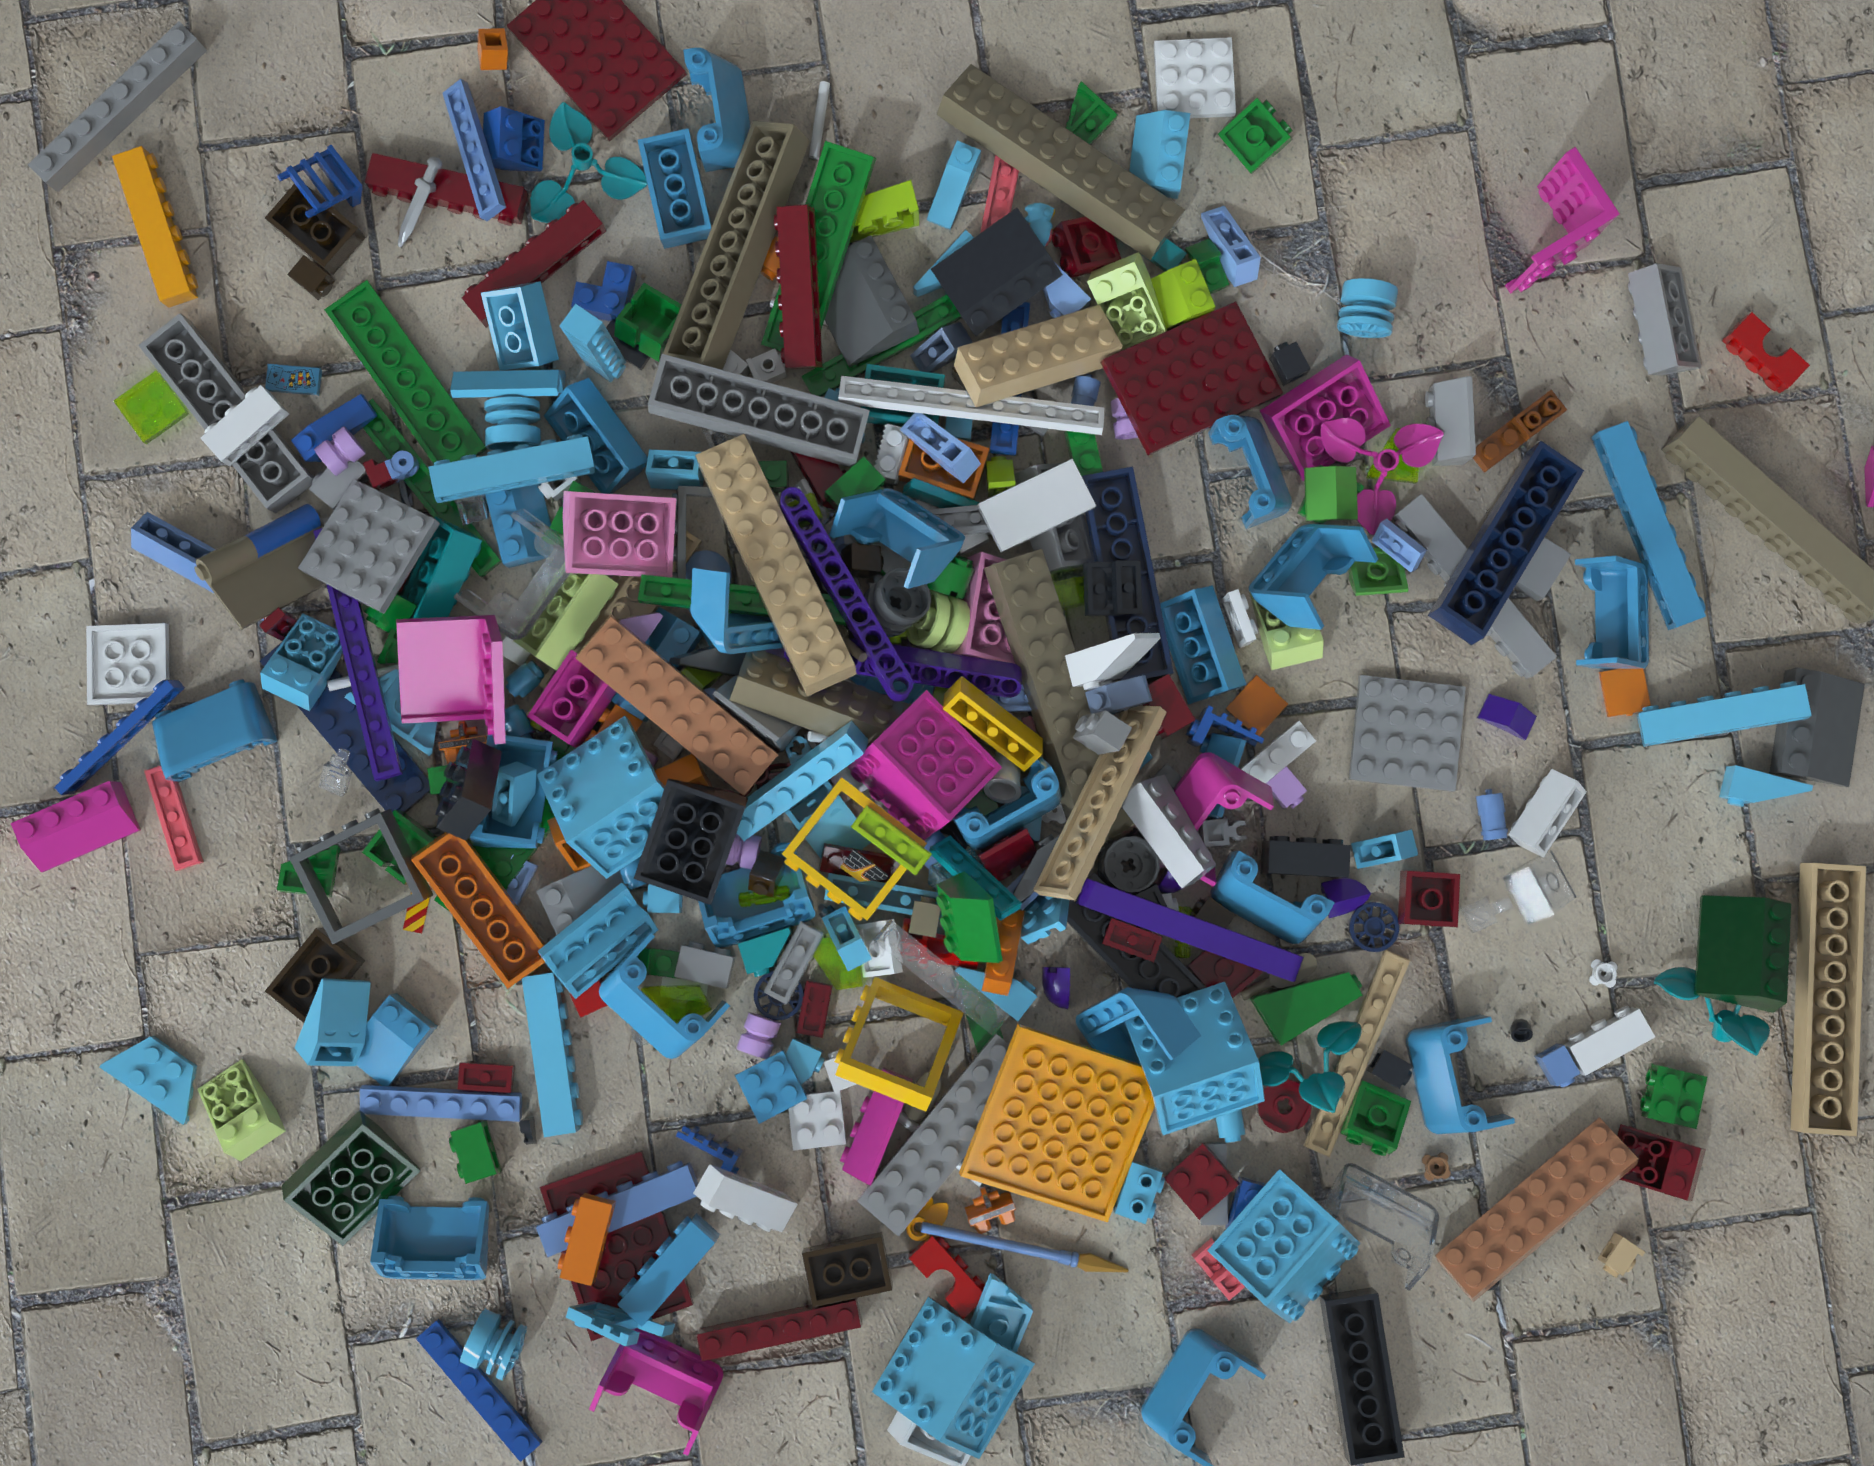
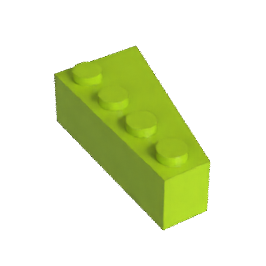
[849,180,919,243]

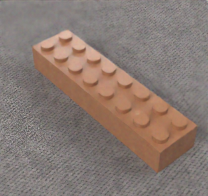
[576,614,778,796]
[1435,1117,1638,1302]

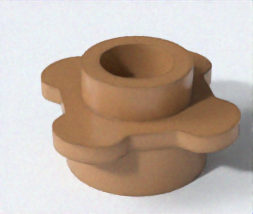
[1422,1152,1451,1181]

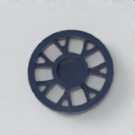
[1349,902,1399,952]
[754,971,804,1020]

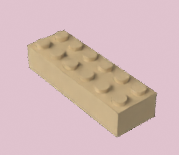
[954,305,1123,407]

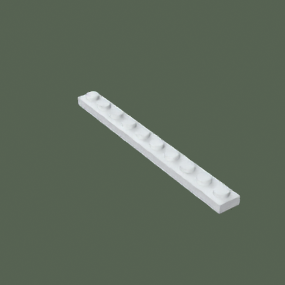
[838,376,1104,435]

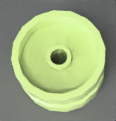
[907,589,970,654]

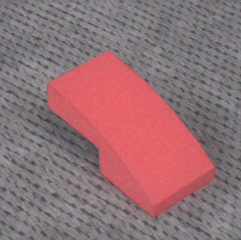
[1192,1238,1245,1300]

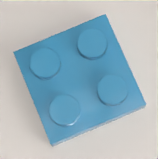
[735,1050,808,1124]

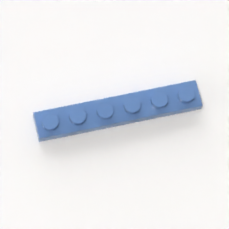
[442,79,506,221]
[360,1085,522,1122]

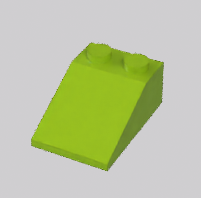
[1143,259,1216,342]

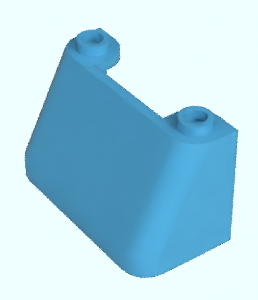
[683,48,751,172]
[1208,415,1292,529]
[152,679,278,782]
[470,735,558,848]
[953,756,1062,850]
[698,842,815,948]
[1210,851,1335,944]
[370,1196,489,1280]

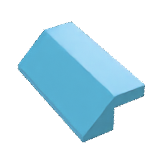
[450,370,566,398]
[538,882,658,999]

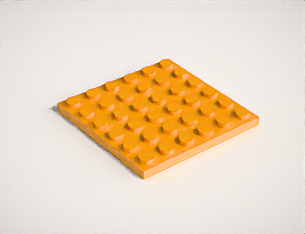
[959,1024,1155,1222]

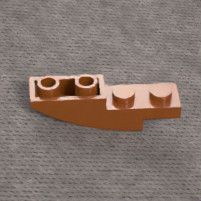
[1473,389,1567,473]

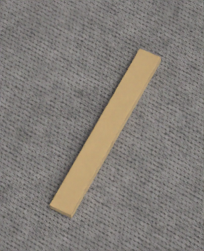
[1303,950,1410,1157]

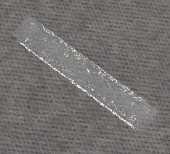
[873,919,1010,1036]

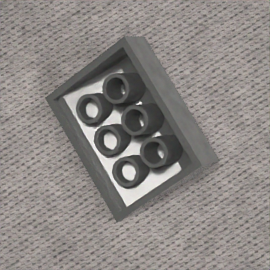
[825,235,920,368]
[1769,667,1865,787]

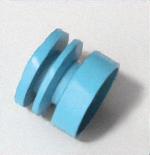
[1337,278,1398,338]
[484,396,541,452]
[460,1309,527,1381]

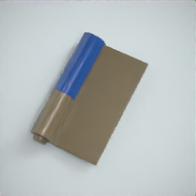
[194,504,326,630]

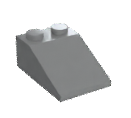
[536,866,629,935]

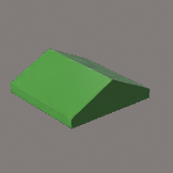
[1304,466,1358,521]
[1348,547,1409,596]

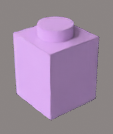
[1266,766,1307,809]

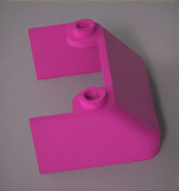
[1174,753,1274,887]
[589,1328,723,1456]

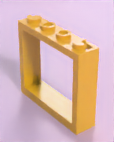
[782,777,927,921]
[834,977,964,1111]

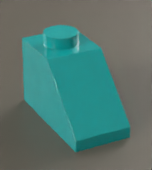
[738,927,792,977]

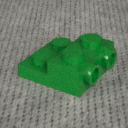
[1218,98,1293,174]
[1640,1064,1707,1129]
[1340,1080,1411,1156]

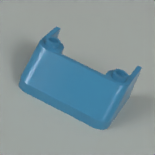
[829,488,965,589]
[1249,524,1378,630]
[1575,556,1649,669]
[690,568,784,654]
[599,932,730,1059]
[1076,987,1201,1064]
[1406,1014,1515,1134]
[1141,1328,1266,1466]

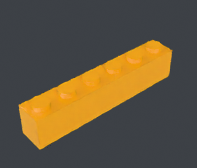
[112,146,198,308]

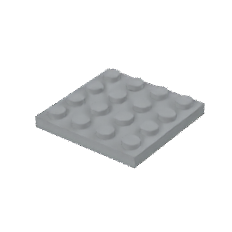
[298,479,440,614]
[1348,675,1466,792]

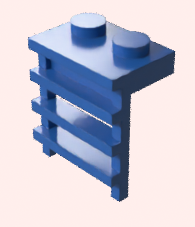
[277,144,363,219]
[1185,706,1264,747]
[676,1126,743,1174]

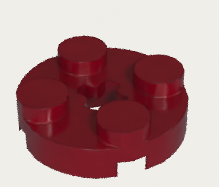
[1257,1079,1312,1133]

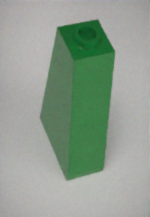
[1249,971,1363,1045]

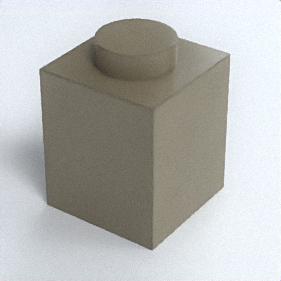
[909,896,941,938]

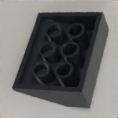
[931,207,1063,337]
[634,778,748,905]

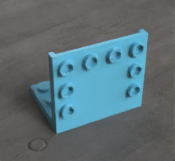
[537,716,665,879]
[1124,982,1265,1135]
[1207,1169,1360,1323]
[872,1297,1035,1459]

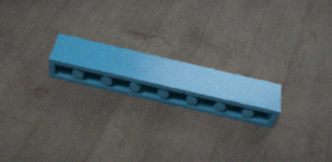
[1591,421,1706,630]

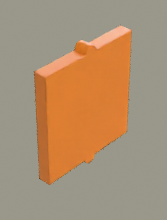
[1599,668,1651,717]
[1225,675,1288,736]

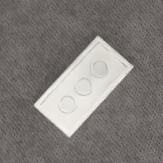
[977,459,1096,553]

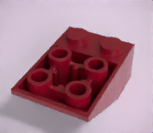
[1617,1124,1706,1201]

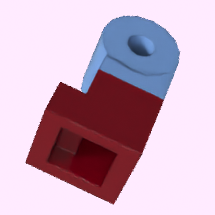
[363,450,419,491]

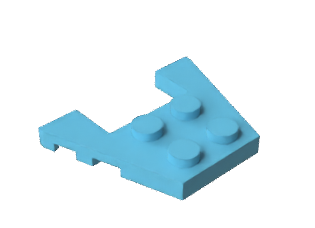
[566,1301,675,1346]

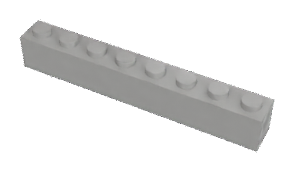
[28,21,207,192]
[1392,494,1557,679]

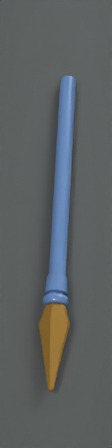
[921,1222,1129,1272]

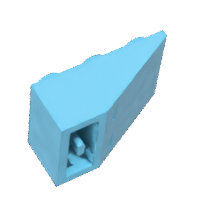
[260,614,343,711]
[785,781,871,858]
[295,978,371,1066]

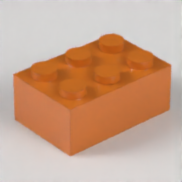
[898,438,990,500]

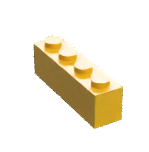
[943,676,1043,772]

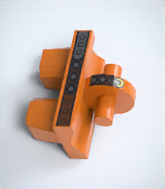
[438,720,487,764]
[964,1186,1016,1234]

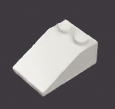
[1065,633,1161,690]
[887,1411,971,1466]

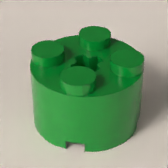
[927,556,975,599]

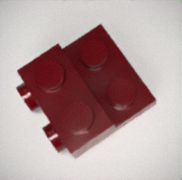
[1052,217,1121,278]

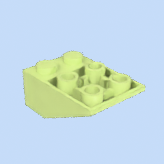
[1087,252,1167,350]
[1250,593,1324,670]
[198,1059,286,1161]

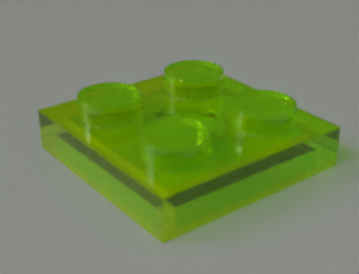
[114,371,189,444]

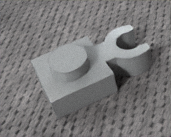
[1200,818,1247,847]

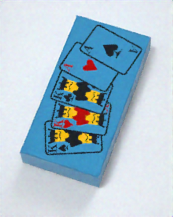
[265,364,322,396]

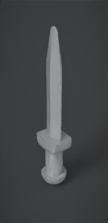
[398,157,442,247]

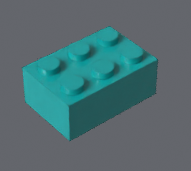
[860,364,945,427]

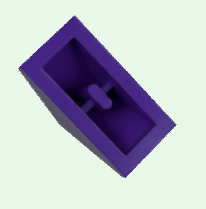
[1477,694,1537,740]

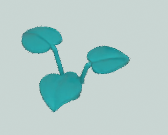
[530,102,647,223]
[1654,967,1770,1056]
[1258,1021,1362,1113]

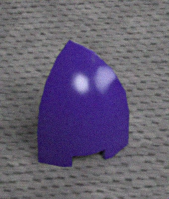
[1157,868,1184,894]
[1321,878,1371,918]
[1042,967,1070,1010]

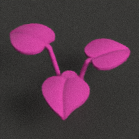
[1320,418,1444,535]

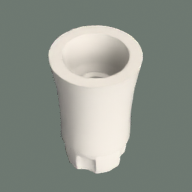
[984,750,1021,803]

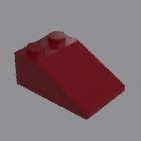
[975,827,1037,882]

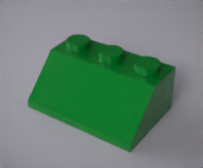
[936,871,1003,963]

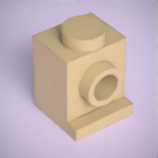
[1597,1233,1645,1278]

